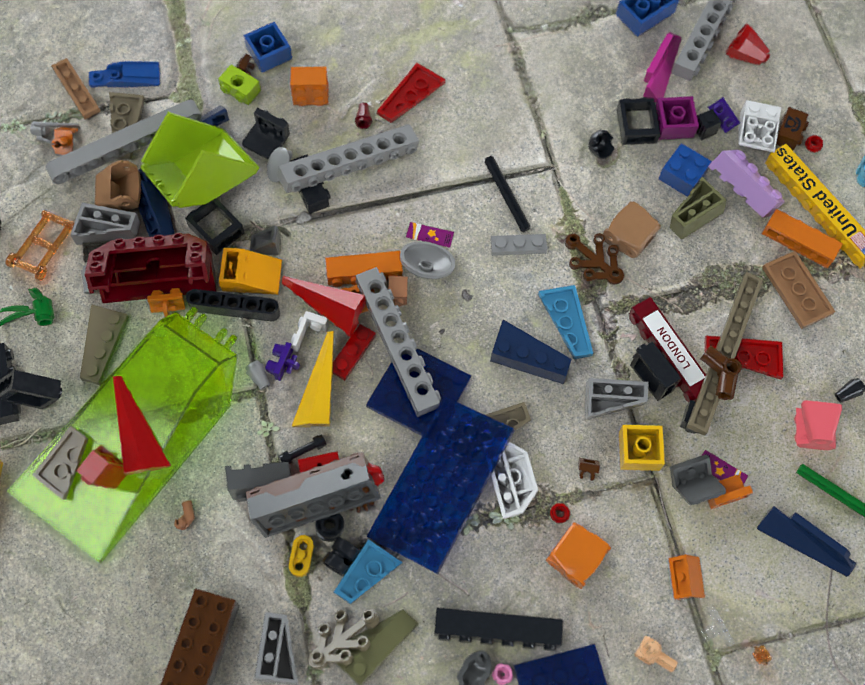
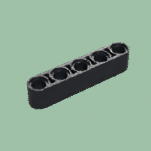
[186,289,280,321]

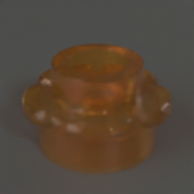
[752,645,772,665]

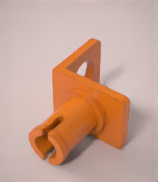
[51,127,78,155]

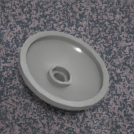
[400,241,455,279]

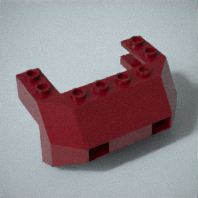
[84,233,216,303]

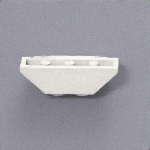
[482,437,539,519]

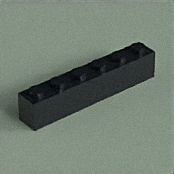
[434,608,563,651]

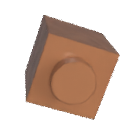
[388,276,408,307]

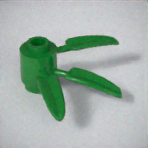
[0,287,55,326]

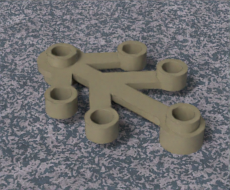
[308,609,380,670]

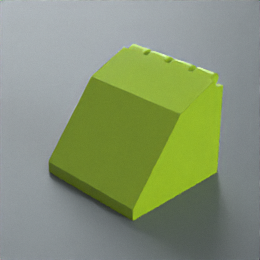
[140,112,260,208]

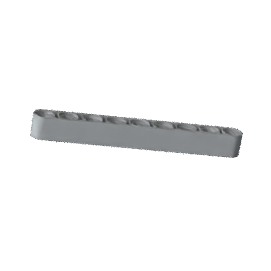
[46,100,202,184]

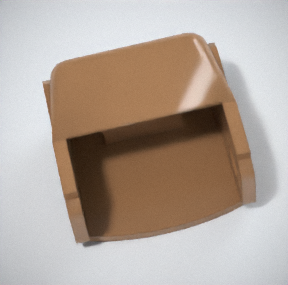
[95,160,141,211]
[603,201,661,258]

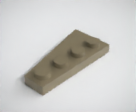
[80,304,129,385]

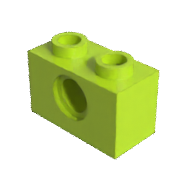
[218,64,261,106]

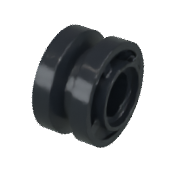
[315,513,344,542]

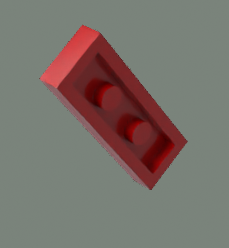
[333,324,376,381]

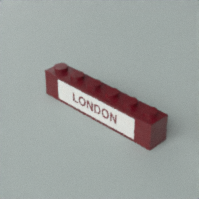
[628,297,706,403]

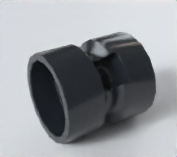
[321,537,360,576]

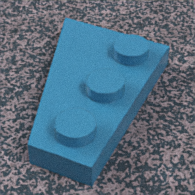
[333,539,403,604]

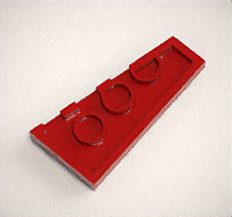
[377,63,446,123]
[704,335,783,380]

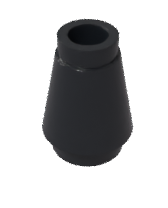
[835,378,865,403]

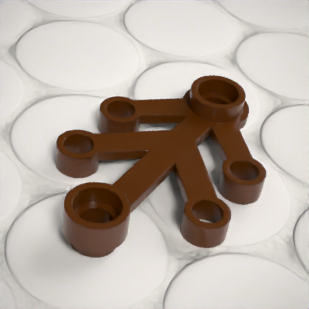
[565,233,624,285]

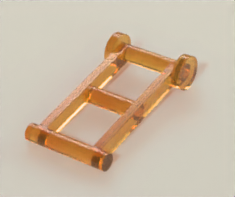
[5,210,74,281]

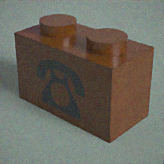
[776,107,809,151]

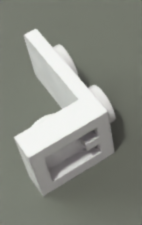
[291,311,329,352]

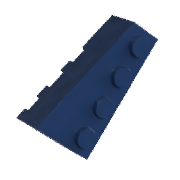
[490,320,572,384]

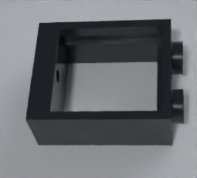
[616,97,660,145]
[185,198,245,255]
[630,341,681,401]
[0,370,62,409]

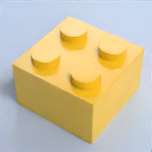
[619,425,665,471]

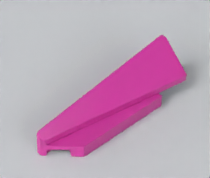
[643,32,681,103]

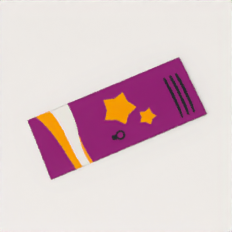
[406,222,454,248]
[702,450,748,485]

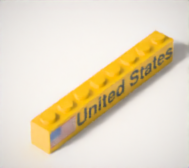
[765,144,865,269]

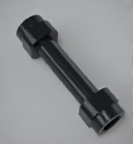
[278,434,327,464]

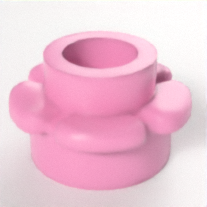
[492,663,513,685]

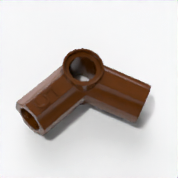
[700,346,742,400]

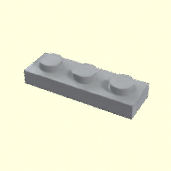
[490,234,547,256]

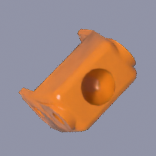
[546,522,611,589]

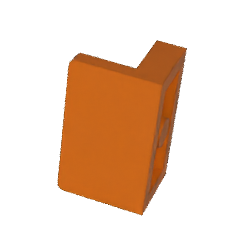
[707,475,753,509]
[669,554,705,600]

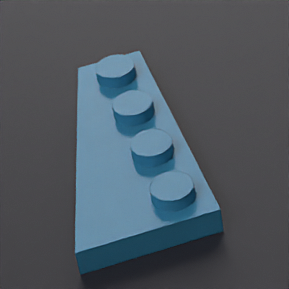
[538,285,593,359]

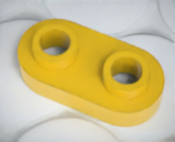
[289,535,314,577]

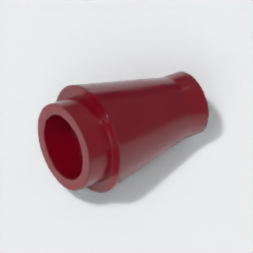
[355,102,372,129]

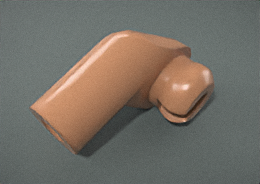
[174,500,195,530]

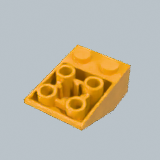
[219,248,282,295]

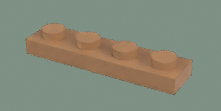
[51,58,101,119]

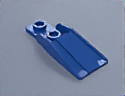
[89,61,160,88]

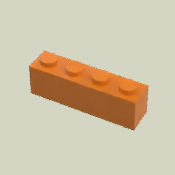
[761,209,843,269]
[325,251,403,287]

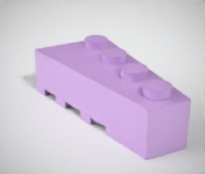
[708,150,785,218]

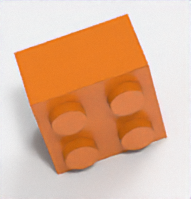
[290,67,329,106]

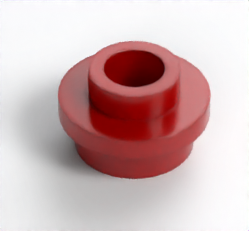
[805,135,823,153]
[550,503,570,524]

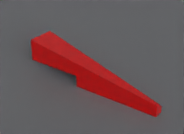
[282,276,366,337]

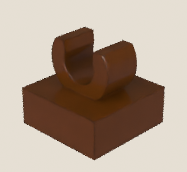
[235,53,256,75]
[578,457,600,481]

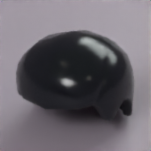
[588,130,614,159]

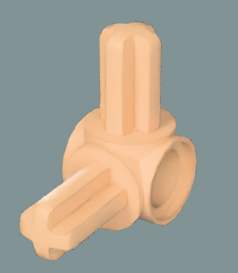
[635,636,678,672]

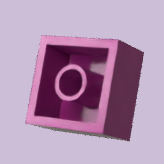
[655,96,699,140]

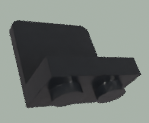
[242,107,290,160]

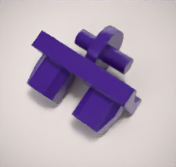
[708,97,740,133]
[265,342,300,381]

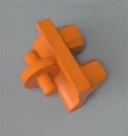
[147,288,185,317]

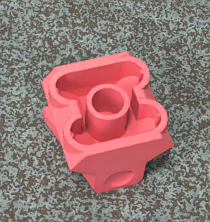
[794,400,842,451]

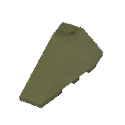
[334,610,418,685]

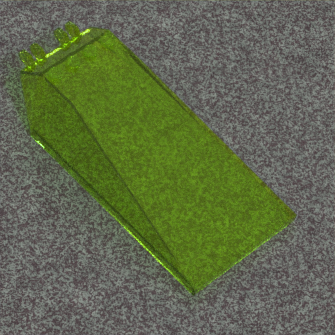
[6,307,237,564]

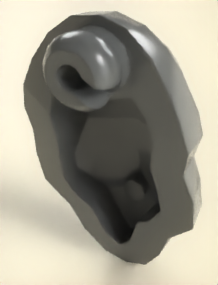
[457,651,491,685]

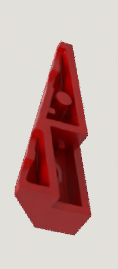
[113,376,171,475]

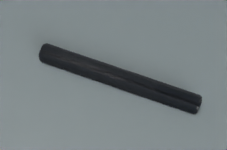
[485,156,531,233]

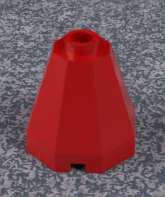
[725,23,770,65]

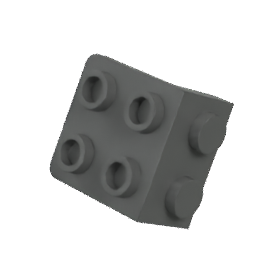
[669,454,726,505]

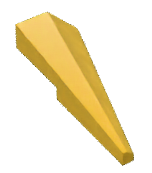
[292,331,334,428]

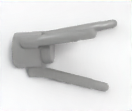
[30,121,79,145]

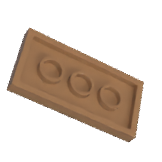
[762,251,836,329]

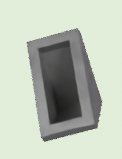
[249,225,280,255]

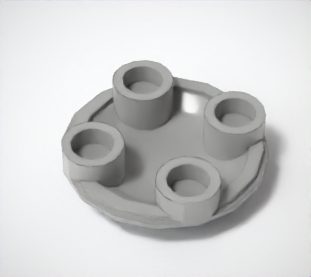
[267,147,292,182]

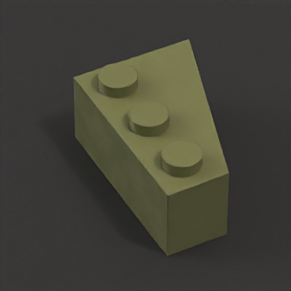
[670,177,727,240]

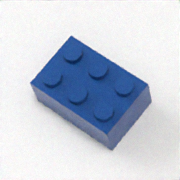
[616,0,679,37]

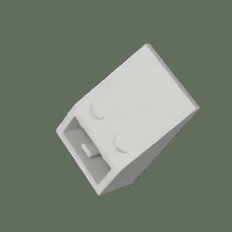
[738,100,781,152]

